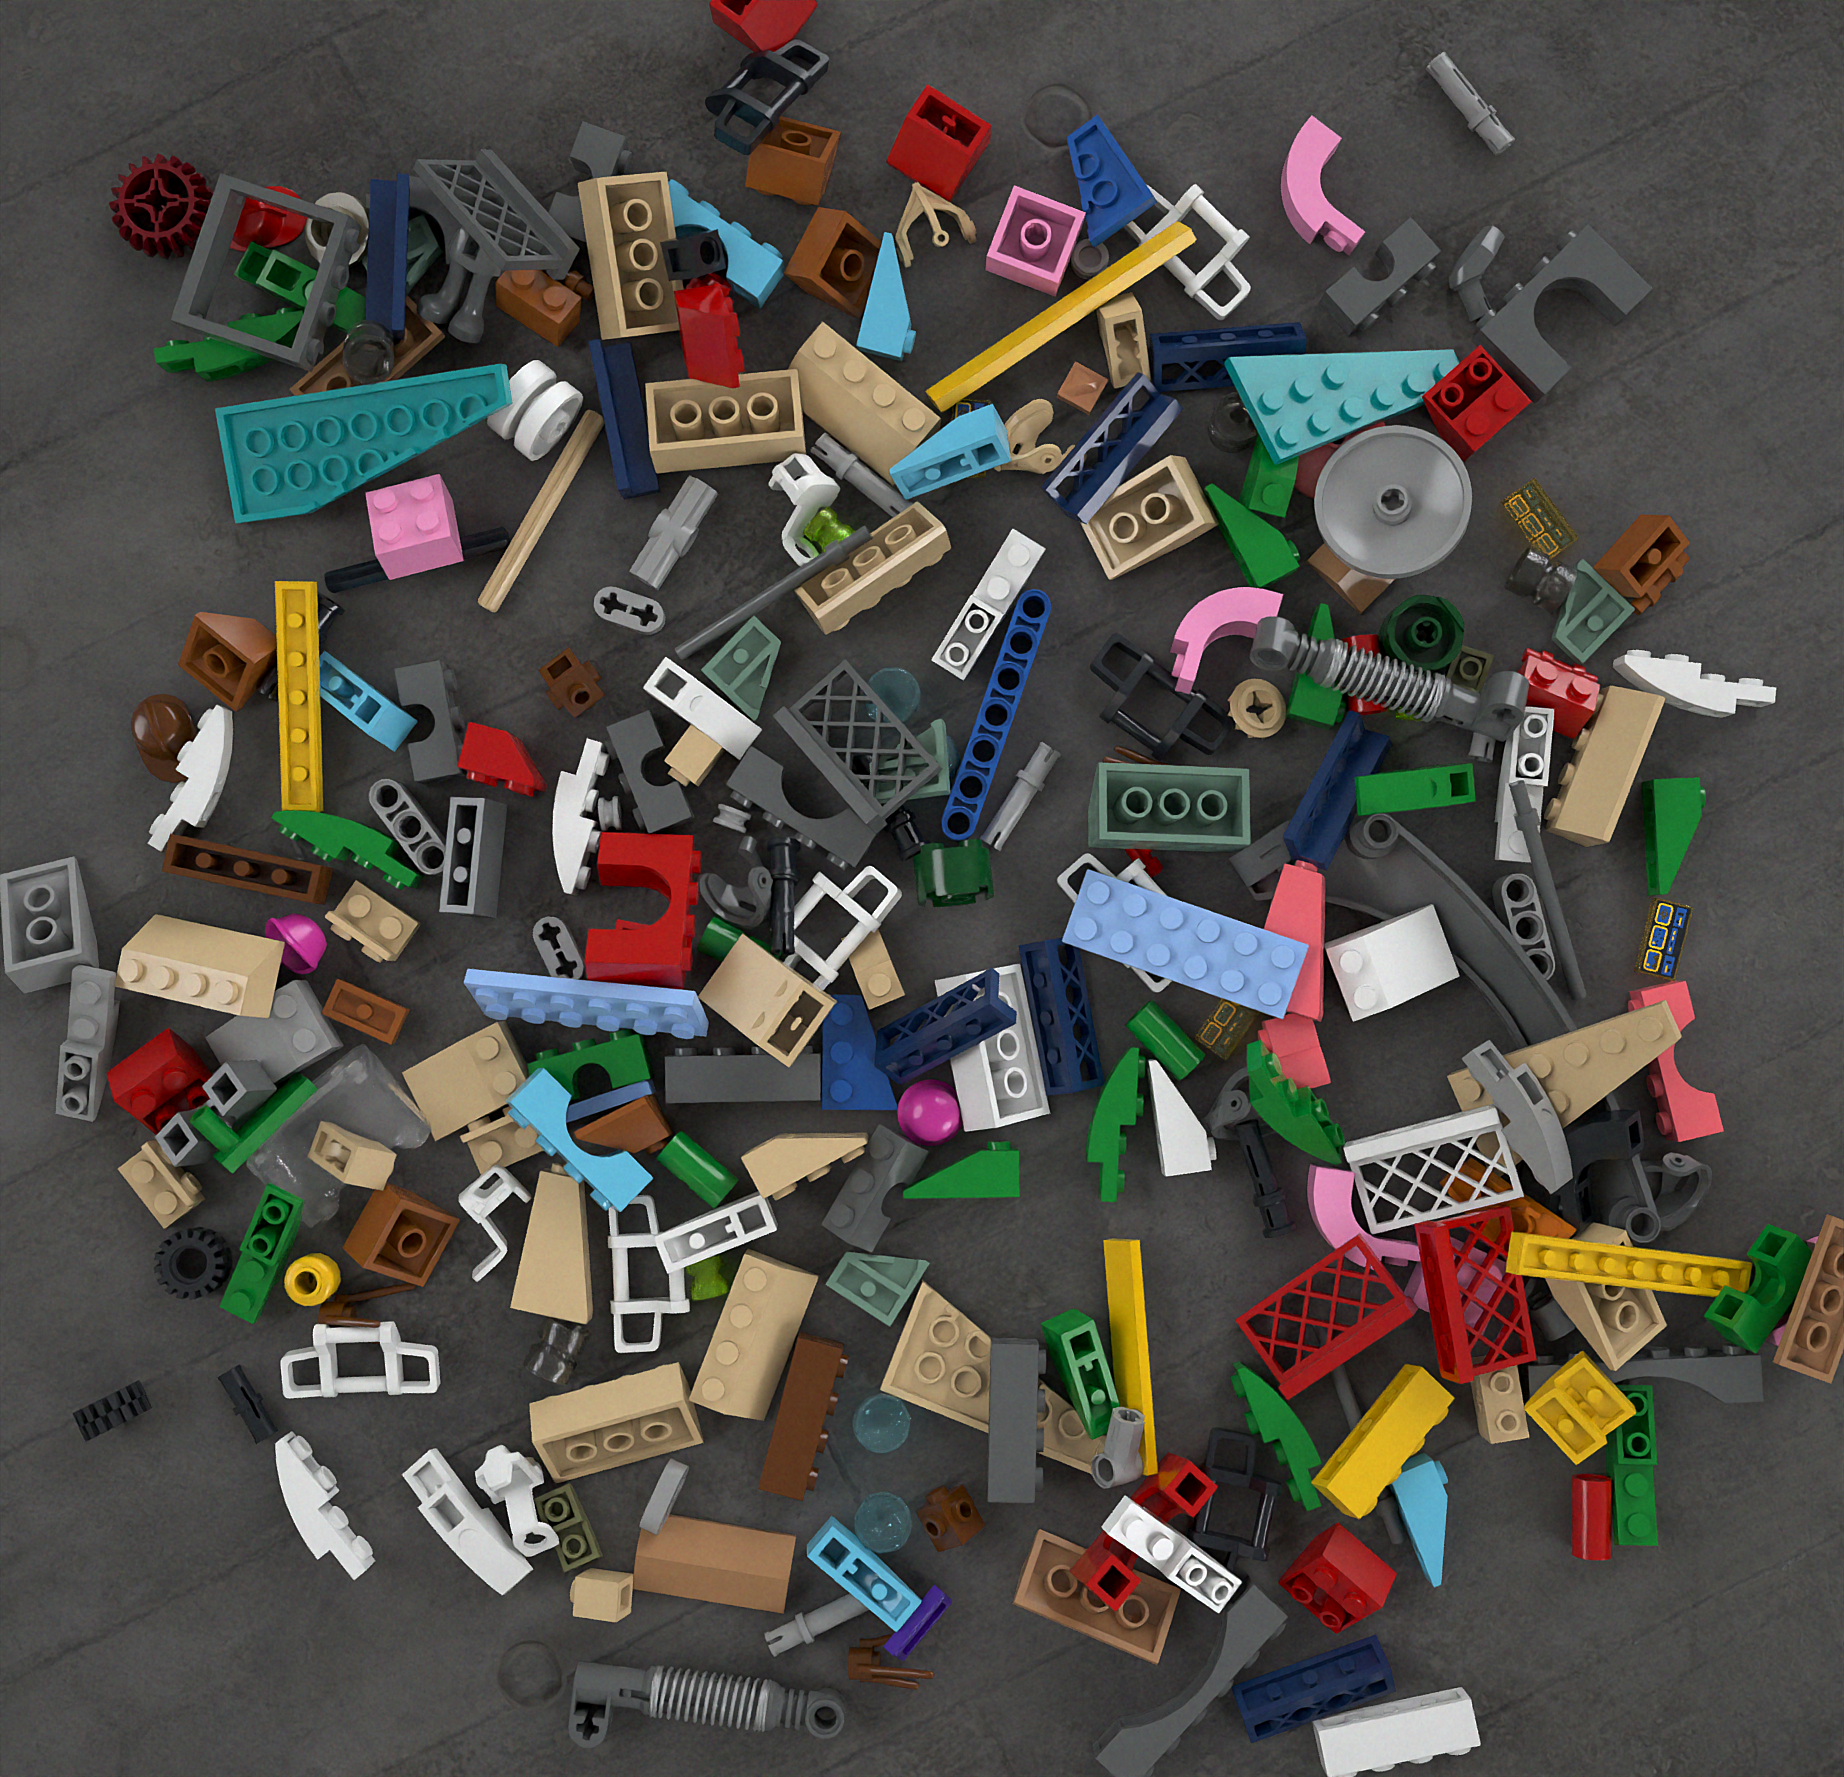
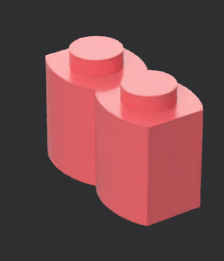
[1257,1013,1331,1089]

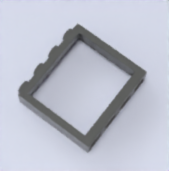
[170,173,362,372]

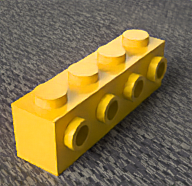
[1311,1364,1455,1519]

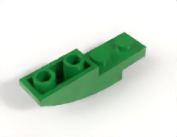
[233,242,371,343]
[154,308,304,382]
[271,810,425,890]
[1247,1040,1345,1165]
[1085,1046,1145,1202]
[219,1183,304,1324]
[1230,1361,1322,1511]
[1606,1385,1658,1546]

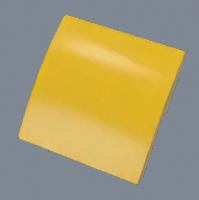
[1524,1351,1636,1465]

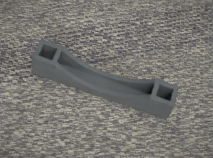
[1519,1343,1764,1405]
[1092,1575,1288,1777]

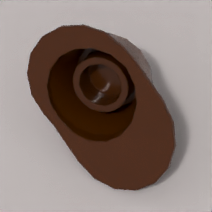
[131,694,198,783]

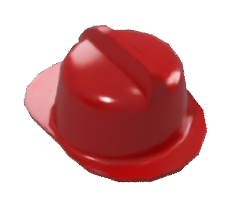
[230,186,307,252]

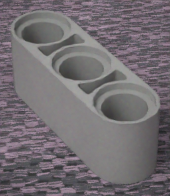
[369,779,446,876]
[1492,874,1555,980]

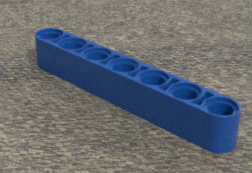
[941,589,1051,842]

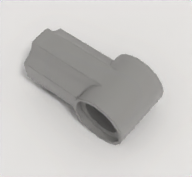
[1091,1406,1145,1489]

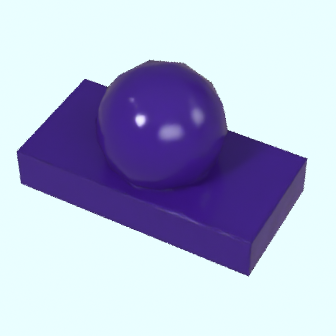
[883,1585,952,1661]

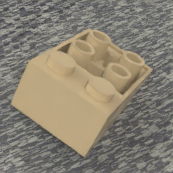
[698,934,837,1067]
[741,1133,869,1201]

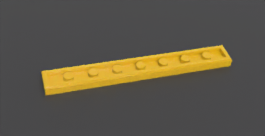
[925,221,1196,412]
[1505,1232,1752,1297]

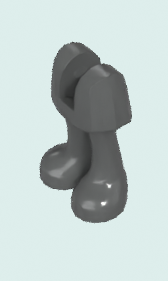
[416,225,506,343]

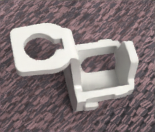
[769,453,840,567]
[459,1165,531,1282]
[475,1445,559,1557]

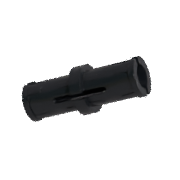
[217,1364,278,1444]

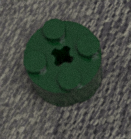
[1378,594,1465,674]
[913,839,994,907]

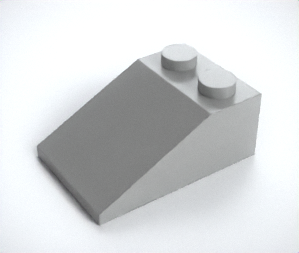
[0,856,99,994]
[205,980,344,1085]

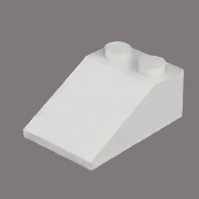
[1324,904,1459,1022]

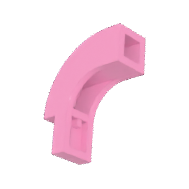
[1281,115,1365,255]
[1170,587,1283,695]
[1307,1164,1420,1270]

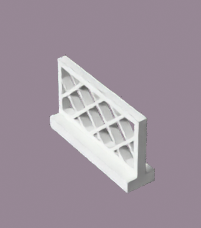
[1343,1104,1524,1235]

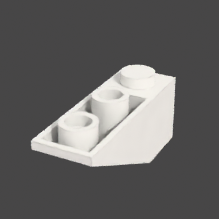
[643,657,762,760]

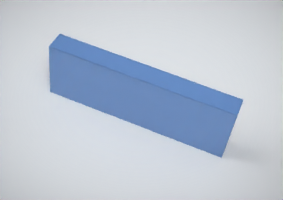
[566,1079,656,1123]

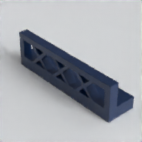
[365,173,410,340]
[1150,322,1307,392]
[588,339,661,500]
[1040,372,1183,524]
[1283,710,1392,871]
[1019,937,1104,1096]
[874,968,1017,1085]
[1231,1634,1396,1743]

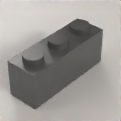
[439,797,507,918]

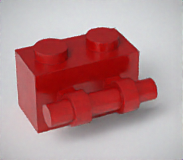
[1517,647,1600,739]

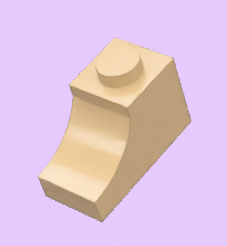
[1096,292,1151,389]
[841,929,905,1010]
[307,1121,397,1191]

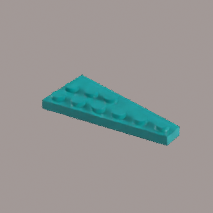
[1224,349,1460,465]

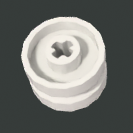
[487,360,583,461]

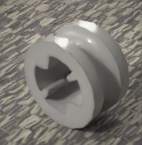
[598,796,623,832]
[713,804,751,833]

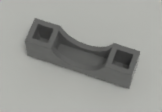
[726,746,881,871]

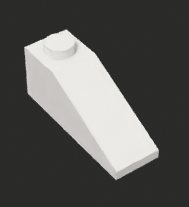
[1145,1059,1216,1176]
[653,1191,778,1274]

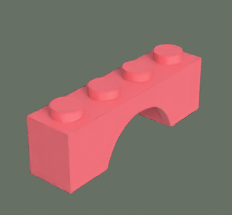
[1628,981,1724,1142]

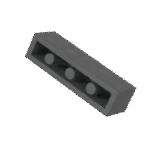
[665,1046,822,1103]
[987,1338,1046,1503]

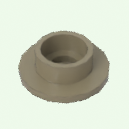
[305,192,369,269]

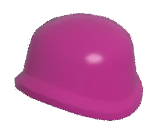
[265,913,327,974]
[897,1079,963,1146]

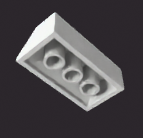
[935,964,1050,1131]

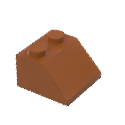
[745,116,841,205]
[783,207,882,319]
[342,1182,460,1287]

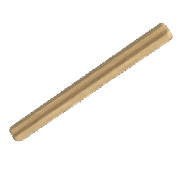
[478,409,605,613]

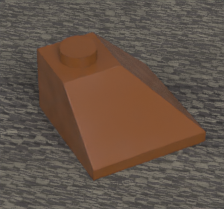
[178,612,277,712]
[574,1093,673,1155]

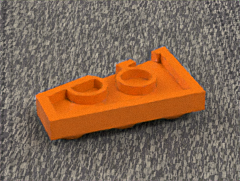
[1439,1158,1577,1262]

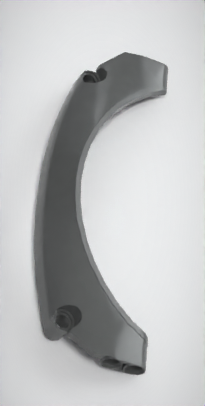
[1228,814,1661,1341]

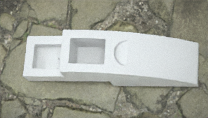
[932,529,1046,680]
[1613,650,1776,718]
[148,705,233,852]
[1495,707,1554,863]
[552,738,610,896]
[275,1431,376,1580]
[402,1448,533,1595]
[1101,1495,1242,1613]

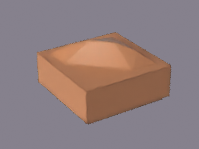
[1057,361,1108,415]

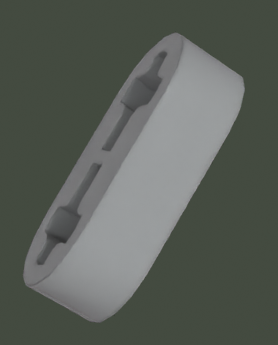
[594,586,666,635]
[533,916,586,980]
[639,1458,689,1535]

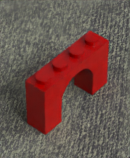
[584,832,702,986]
[1069,1452,1218,1612]

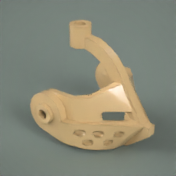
[895,182,976,268]
[994,399,1087,474]

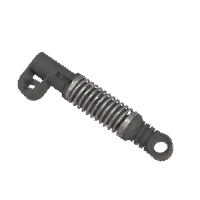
[1250,616,1530,742]
[568,1661,847,1748]

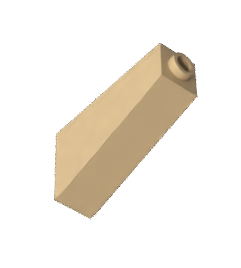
[510,1163,593,1324]

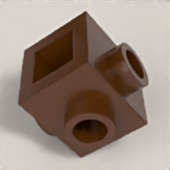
[538,647,605,718]
[915,1484,985,1552]

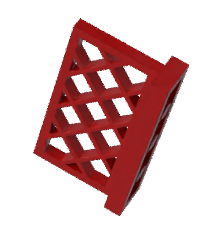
[1414,1205,1537,1384]
[1235,1233,1418,1401]

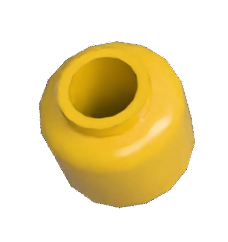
[284,1253,341,1306]

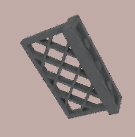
[413,149,580,280]
[773,659,942,834]

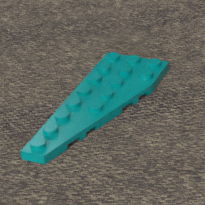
[215,364,513,524]

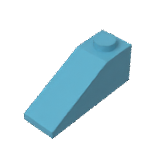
[856,232,916,362]
[890,404,1011,500]
[319,651,418,752]
[1388,1452,1448,1587]
[807,1515,922,1632]

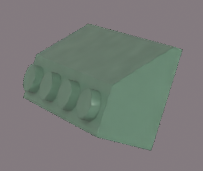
[1088,762,1250,853]

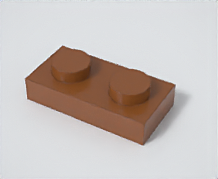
[321,978,410,1045]

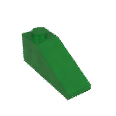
[1239,433,1299,518]
[1203,484,1300,589]
[1286,603,1347,730]
[1642,777,1706,896]
[903,1141,1020,1199]
[1040,1308,1120,1440]

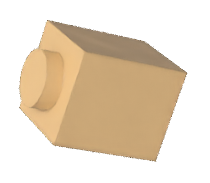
[664,724,725,787]
[570,1568,633,1622]

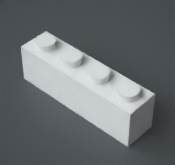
[1312,1687,1481,1777]

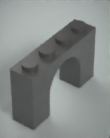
[1471,225,1653,404]

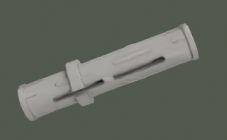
[1426,52,1515,156]
[811,432,914,517]
[980,742,1061,851]
[764,1593,869,1657]

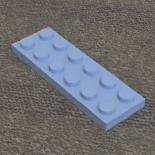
[1062,869,1309,1020]
[464,969,709,1039]

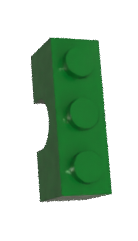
[526,1029,655,1100]
[1704,1224,1813,1354]

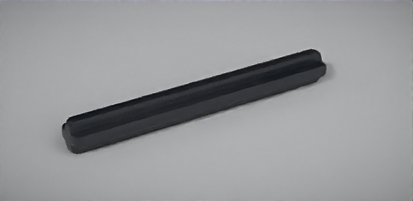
[324,527,510,593]

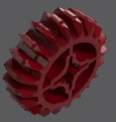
[109,153,213,260]

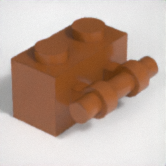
[496,269,595,347]
[1593,514,1690,615]

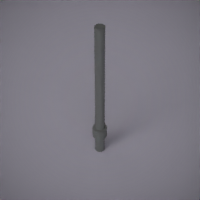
[675,526,873,661]
[1509,780,1586,1000]
[1313,1318,1406,1544]

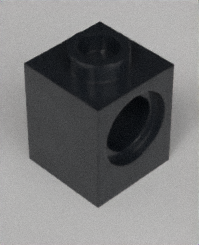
[660,229,726,281]

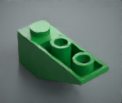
[1354,763,1475,816]

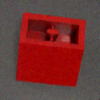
[709,0,818,52]
[886,84,992,202]
[674,284,745,388]
[1422,345,1532,462]
[457,722,547,797]
[106,1027,213,1135]
[1278,1522,1397,1634]

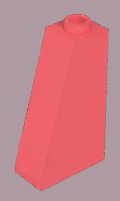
[1264,860,1326,1022]

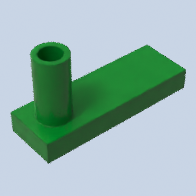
[189,1072,318,1174]

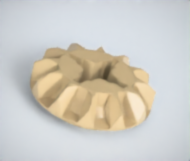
[1228,679,1286,739]

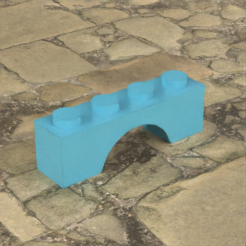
[668,179,785,309]
[505,1068,653,1212]

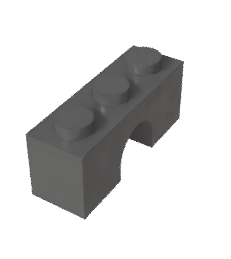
[549,121,633,253]
[1319,217,1441,336]
[394,660,467,785]
[604,710,695,834]
[155,1060,277,1167]
[821,1124,929,1252]

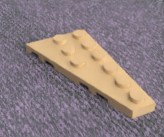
[1447,1000,1682,1177]
[880,1280,1107,1474]

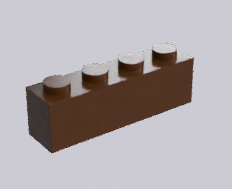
[162,834,333,905]
[758,1332,849,1501]

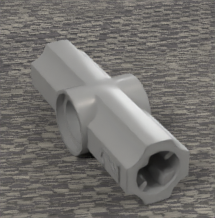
[629,475,718,590]

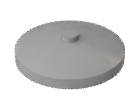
[1314,425,1472,579]

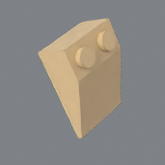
[1080,455,1219,580]
[402,1021,530,1141]
[1545,1222,1667,1371]

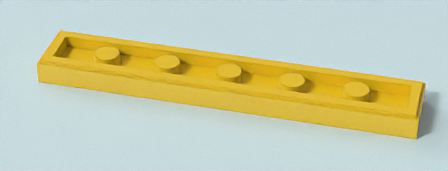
[275,581,324,812]
[1103,1238,1158,1476]

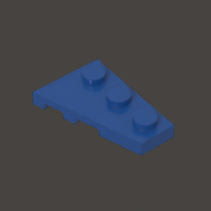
[1066,114,1157,248]
[822,995,898,1110]

